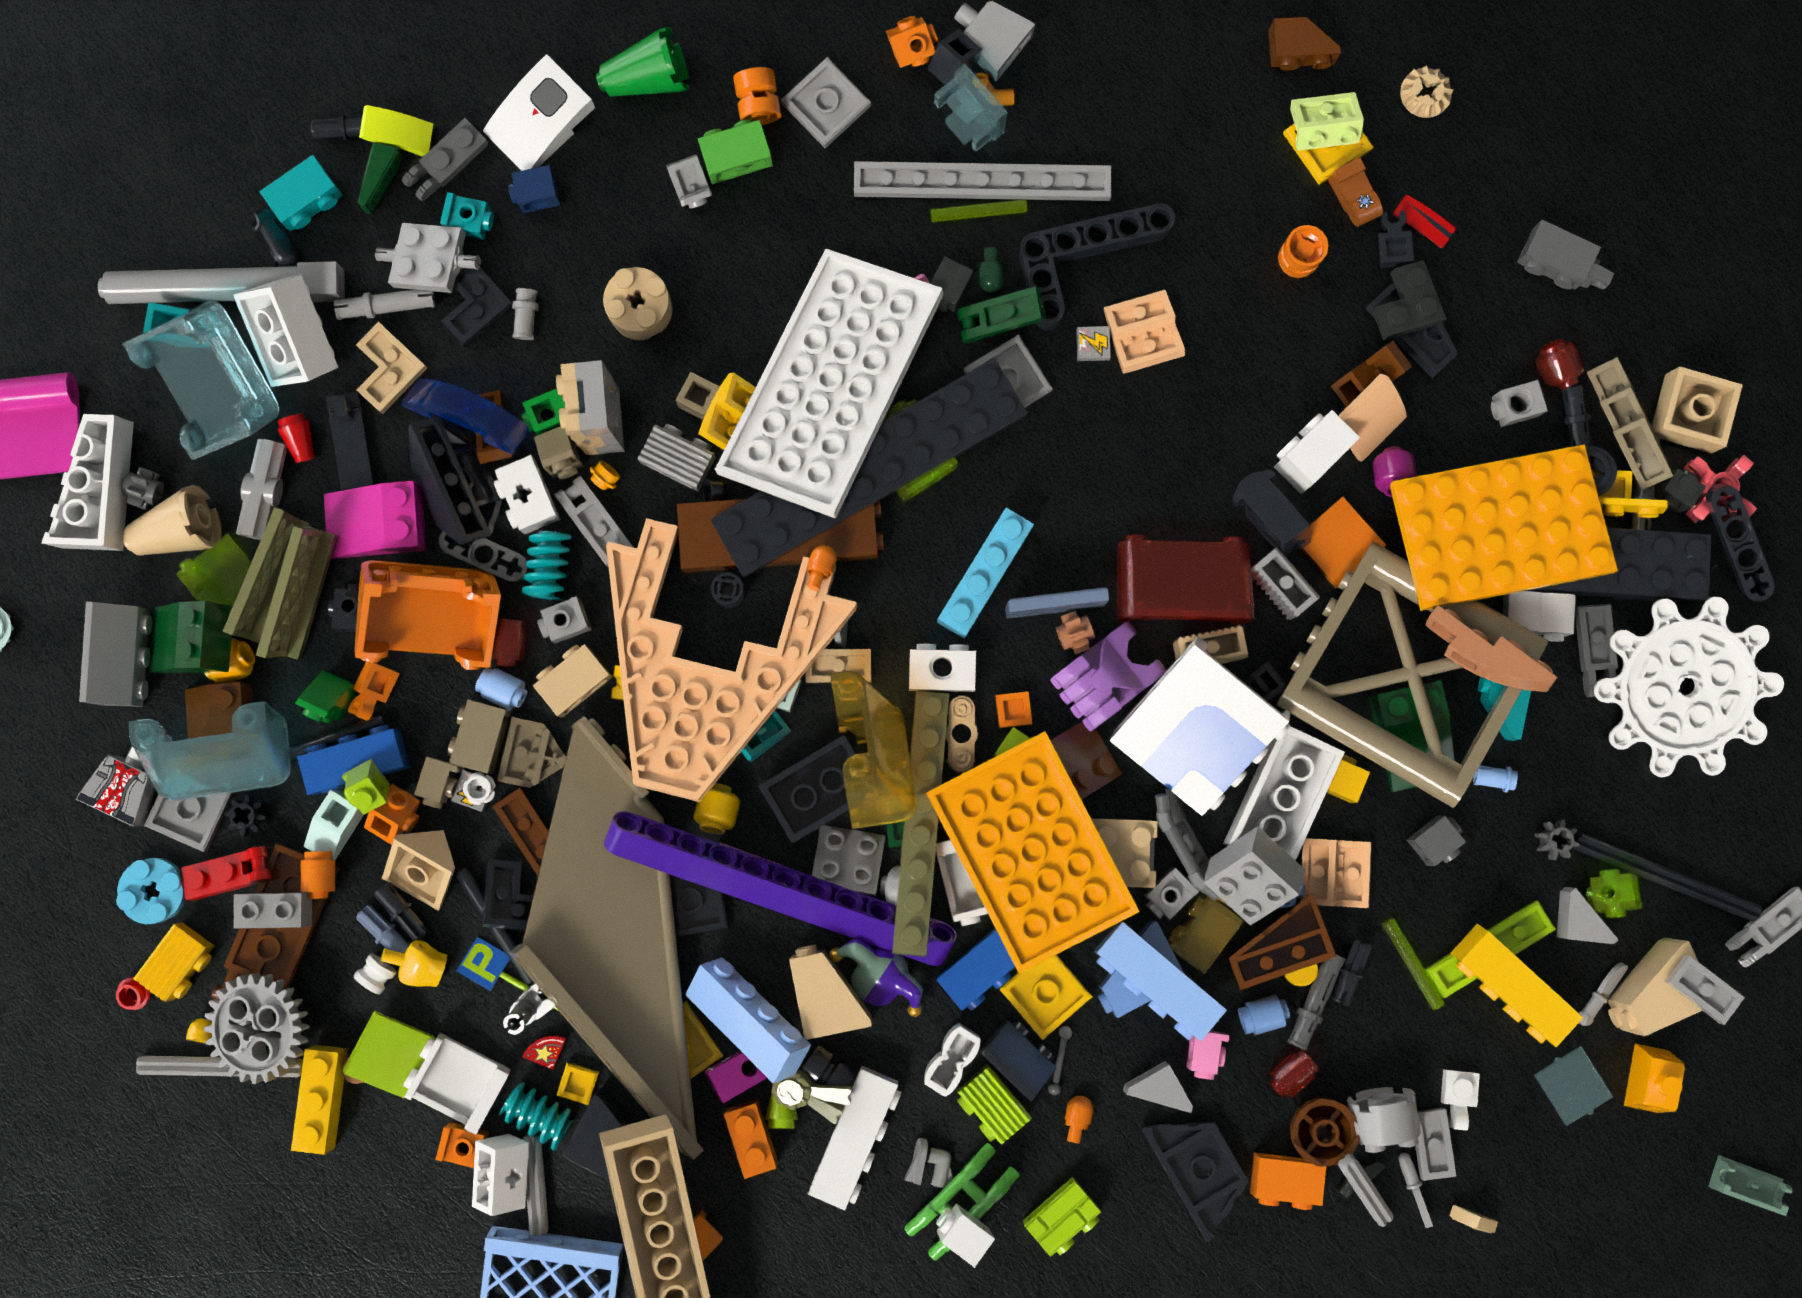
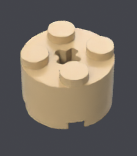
[603,267,673,340]

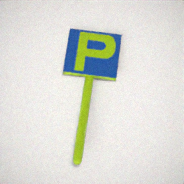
[456,937,558,1011]

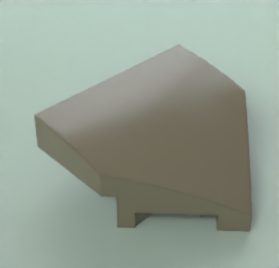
[496,717,566,788]

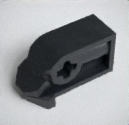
[1232,470,1311,559]

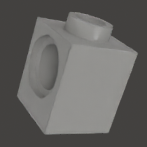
[1491,380,1548,427]

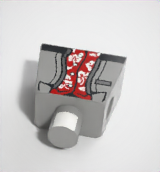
[76,743,159,826]

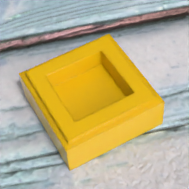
[557,1062,600,1105]

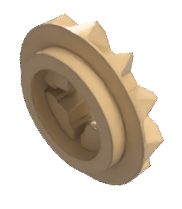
[1400,66,1453,118]

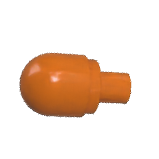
[807,545,837,591]
[1065,1096,1093,1144]

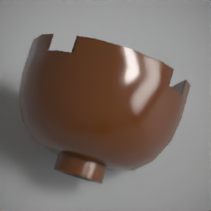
[1290,1098,1359,1167]

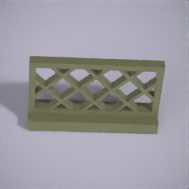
[223,507,312,643]
[256,525,338,660]

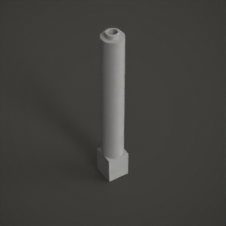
[98,262,345,304]

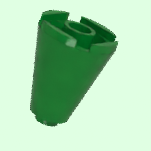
[596,26,689,97]

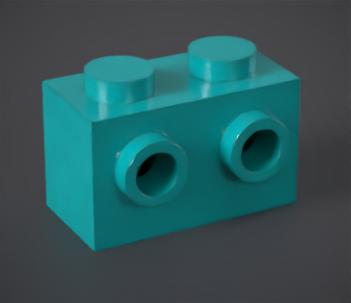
[259,155,343,232]

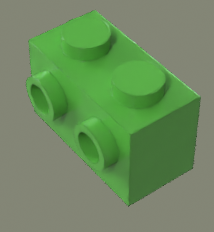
[698,119,773,184]

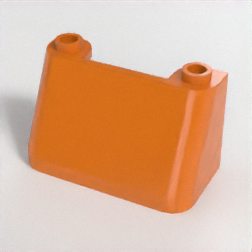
[354,560,501,670]

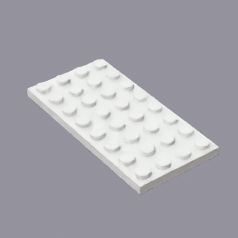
[715,249,944,518]

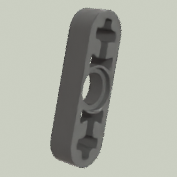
[439,531,530,583]

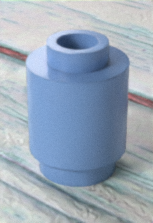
[1238,994,1290,1035]

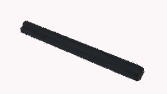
[1573,833,1762,921]

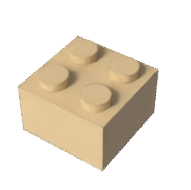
[1652,366,1743,453]

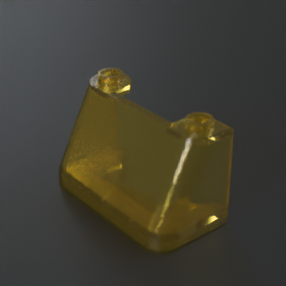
[830,671,917,829]

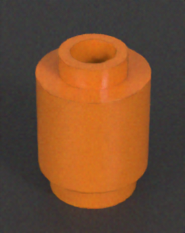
[301,851,335,899]

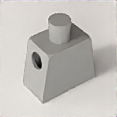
[954,1,1035,82]

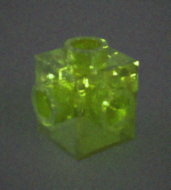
[1587,869,1642,918]

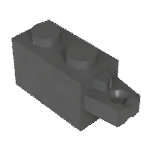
[1517,220,1614,289]

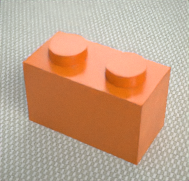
[724,1098,778,1179]
[1250,1152,1326,1210]

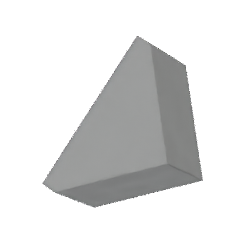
[1556,887,1618,944]
[1123,1061,1193,1113]

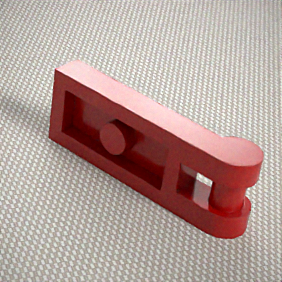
[181,846,271,901]

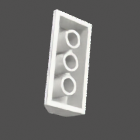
[1223,726,1345,860]

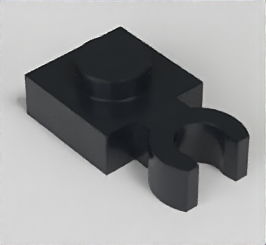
[1378,211,1414,268]

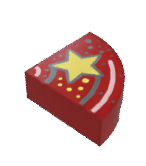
[522,1035,567,1070]

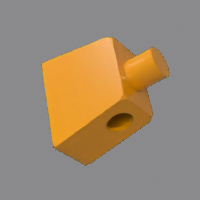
[1624,1044,1685,1113]

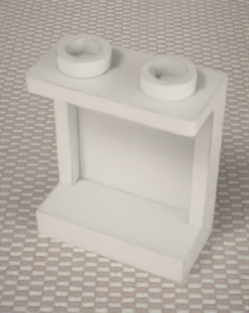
[936,840,988,926]
[403,1033,511,1135]

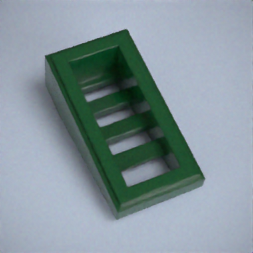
[358,142,404,214]

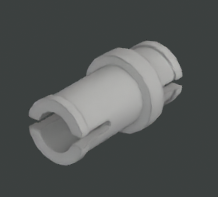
[512,288,539,340]

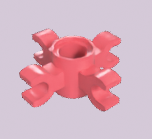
[1682,455,1757,523]

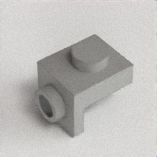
[666,154,712,208]

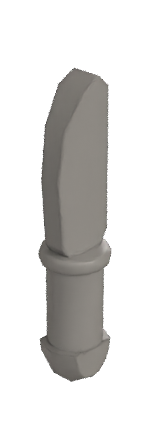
[1579,963,1628,1026]
[1398,1153,1433,1228]

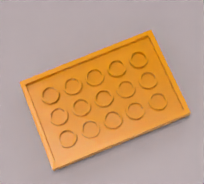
[1390,444,1618,611]
[927,731,1139,973]

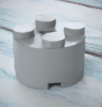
[1347,1087,1421,1153]

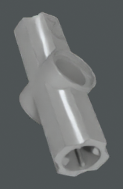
[236,439,287,540]

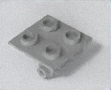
[812,825,885,896]

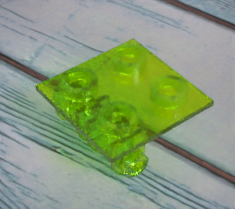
[176,533,251,606]

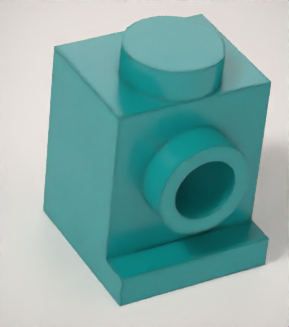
[440,192,494,240]

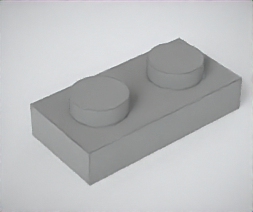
[1665,955,1745,1025]
[1415,1108,1456,1181]

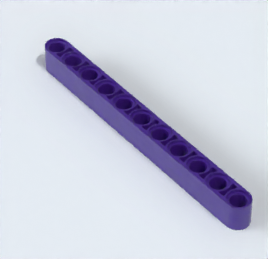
[604,811,957,966]

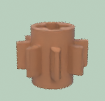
[1055,611,1095,654]

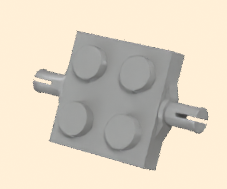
[375,223,481,293]

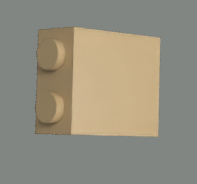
[1607,938,1702,1036]
[789,944,872,1040]

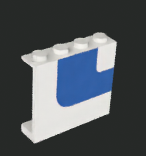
[1110,636,1291,816]

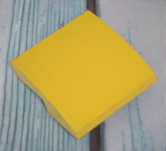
[698,373,756,450]

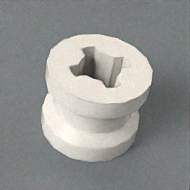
[353,954,397,995]

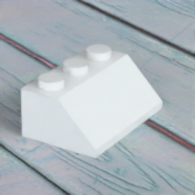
[233,275,338,387]

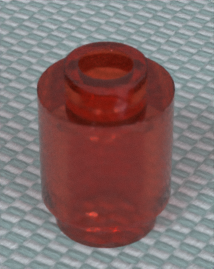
[491,619,526,667]
[1269,1049,1319,1099]

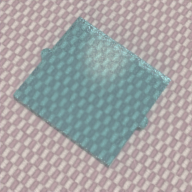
[1534,1046,1613,1126]

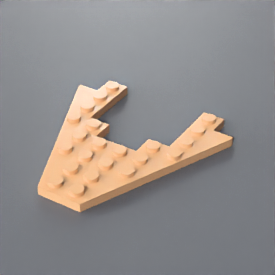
[606,518,857,802]

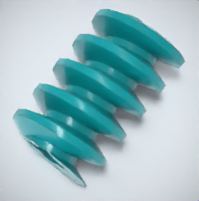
[522,531,571,600]
[499,1082,574,1151]

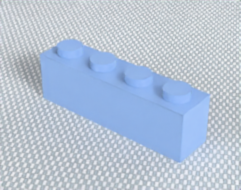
[1094,921,1227,1041]
[685,957,811,1084]

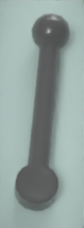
[1048,1026,1072,1095]

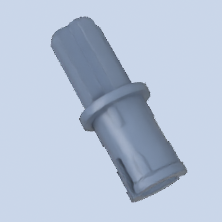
[356,905,410,953]

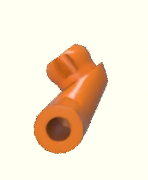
[970,73,1014,106]

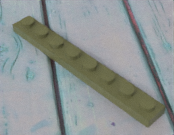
[892,690,949,957]

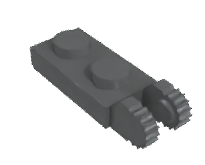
[402,118,489,201]
[1575,604,1618,697]

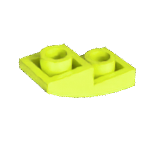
[359,105,433,156]

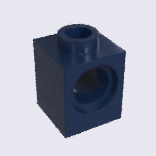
[508,165,561,213]

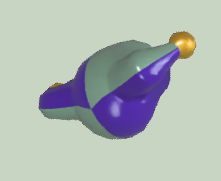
[829,939,923,1017]

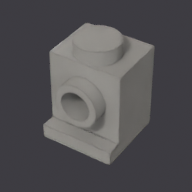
[537,596,592,643]
[1144,867,1199,919]

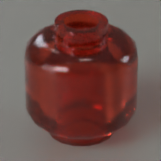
[1535,339,1585,390]

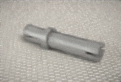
[334,290,436,320]

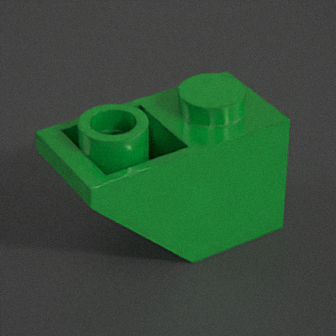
[295,670,357,724]

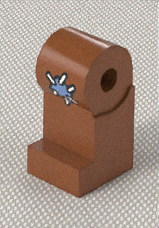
[1328,158,1383,227]

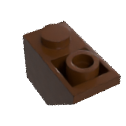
[1269,17,1341,71]

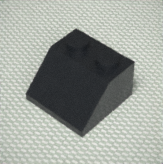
[979,1018,1056,1101]

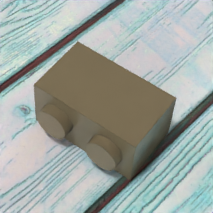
[447,700,511,774]

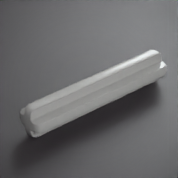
[522,1134,549,1236]
[1338,1154,1393,1227]

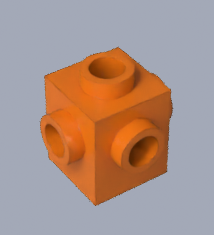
[886,16,938,68]
[364,784,420,845]

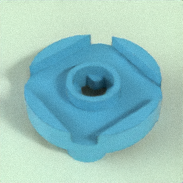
[116,858,186,924]

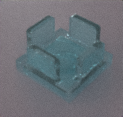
[934,64,1007,151]

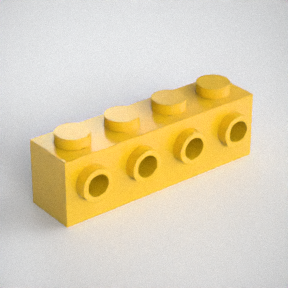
[1450,924,1583,1047]

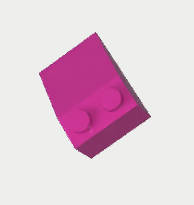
[324,481,426,559]

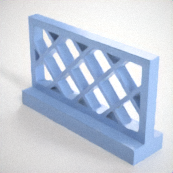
[480,1226,624,1298]

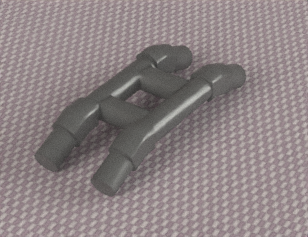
[1155,788,1219,901]

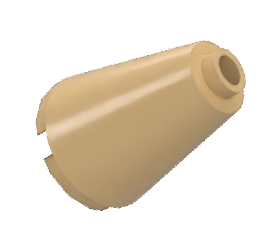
[123,485,222,555]

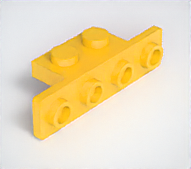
[1591,469,1668,518]

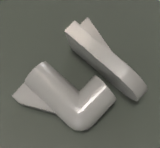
[904,1138,953,1188]

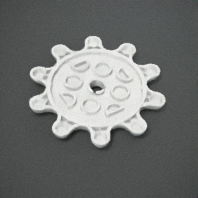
[1594,596,1784,777]

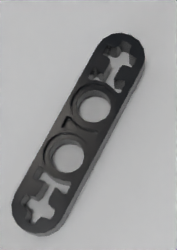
[1706,483,1775,602]

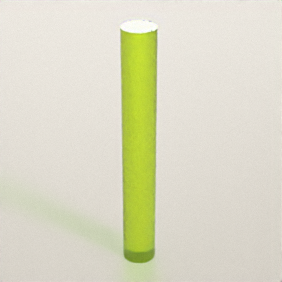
[930,199,1027,222]
[1382,918,1445,1010]

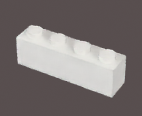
[808,1066,902,1210]

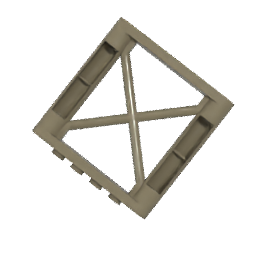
[1276,541,1548,808]

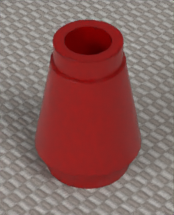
[277,413,315,463]

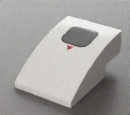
[483,54,595,171]

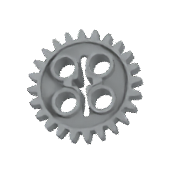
[203,973,309,1084]

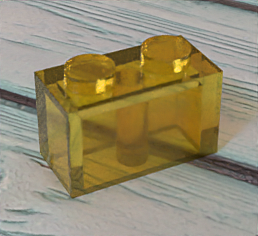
[1169,896,1243,974]

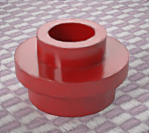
[116,977,150,1010]

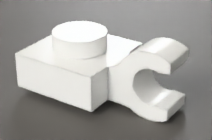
[1441,1069,1480,1131]

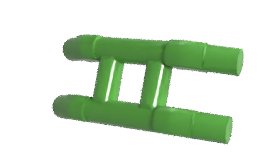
[904,1143,1019,1261]

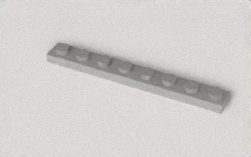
[854,161,1111,201]

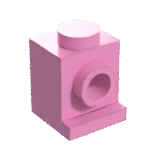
[1186,1030,1229,1080]

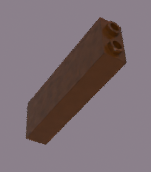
[677,499,884,573]

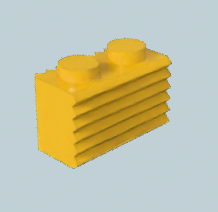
[134,923,214,1002]

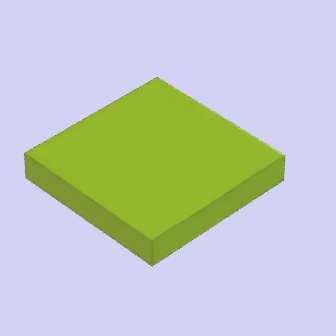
[342,1011,435,1098]

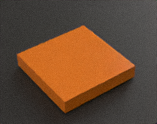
[1301,497,1386,589]

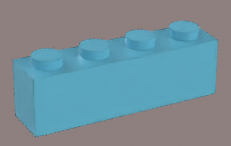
[937,508,1034,639]

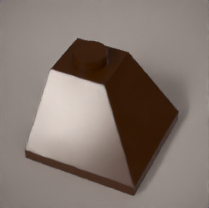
[185,682,256,755]

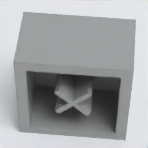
[1203,826,1305,925]

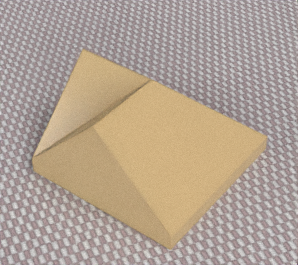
[382,830,455,911]

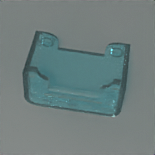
[123,300,279,460]
[129,701,291,801]

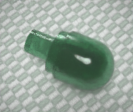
[979,247,1005,294]

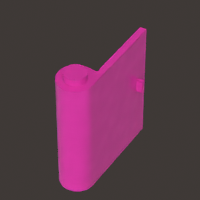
[0,372,80,479]

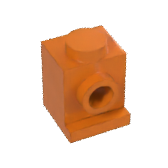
[435,1122,489,1168]

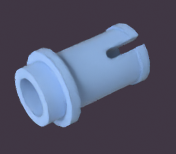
[1473,765,1518,792]

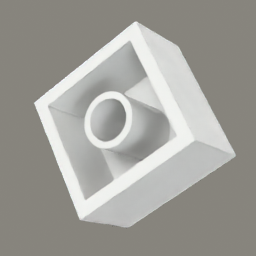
[1274,410,1360,494]

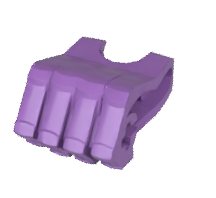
[1050,621,1167,731]

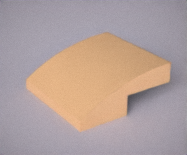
[1104,290,1185,374]
[1339,374,1407,462]
[1300,838,1372,908]

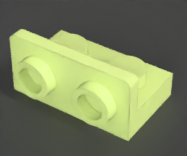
[1290,92,1364,151]

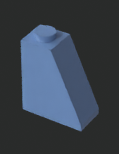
[1098,920,1184,1018]

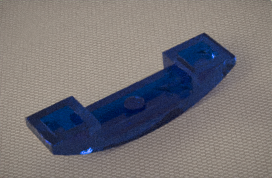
[401,379,530,455]

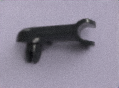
[250,209,300,267]

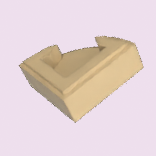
[1449,1205,1498,1234]

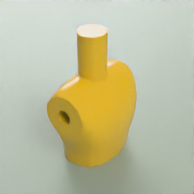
[381,940,447,987]

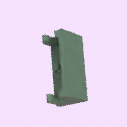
[1708,1155,1793,1216]

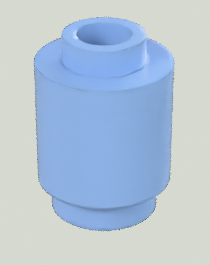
[475,668,527,711]

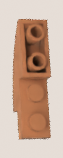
[1425,605,1557,692]

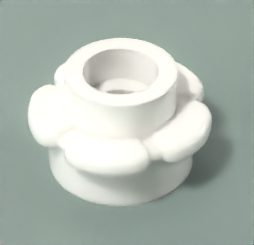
[463,772,496,805]

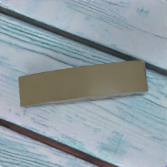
[1587,357,1674,490]

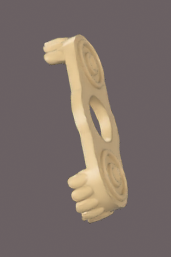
[946,695,978,773]

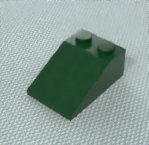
[149,601,233,673]
[1368,680,1454,792]

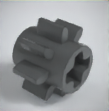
[121,467,164,510]
[1534,820,1579,860]

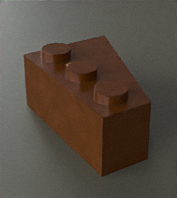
[1229,893,1336,990]

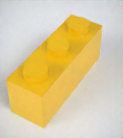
[291,1045,348,1155]

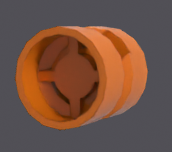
[733,67,781,125]
[1278,225,1328,278]

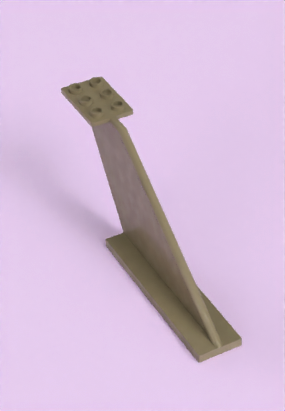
[509,717,704,1160]

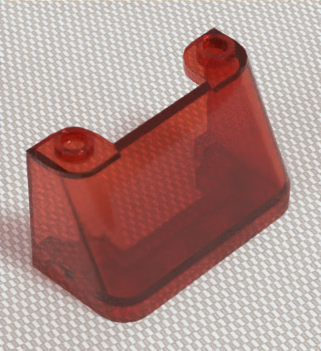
[1117,535,1254,624]

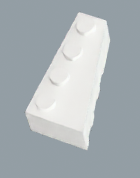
[42,414,134,551]

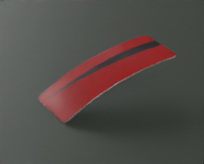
[1393,195,1455,248]

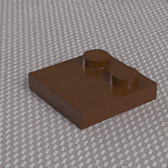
[1050,721,1122,800]

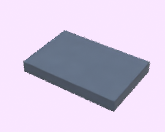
[1005,587,1109,619]

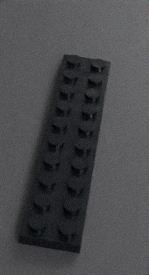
[710,358,1028,578]

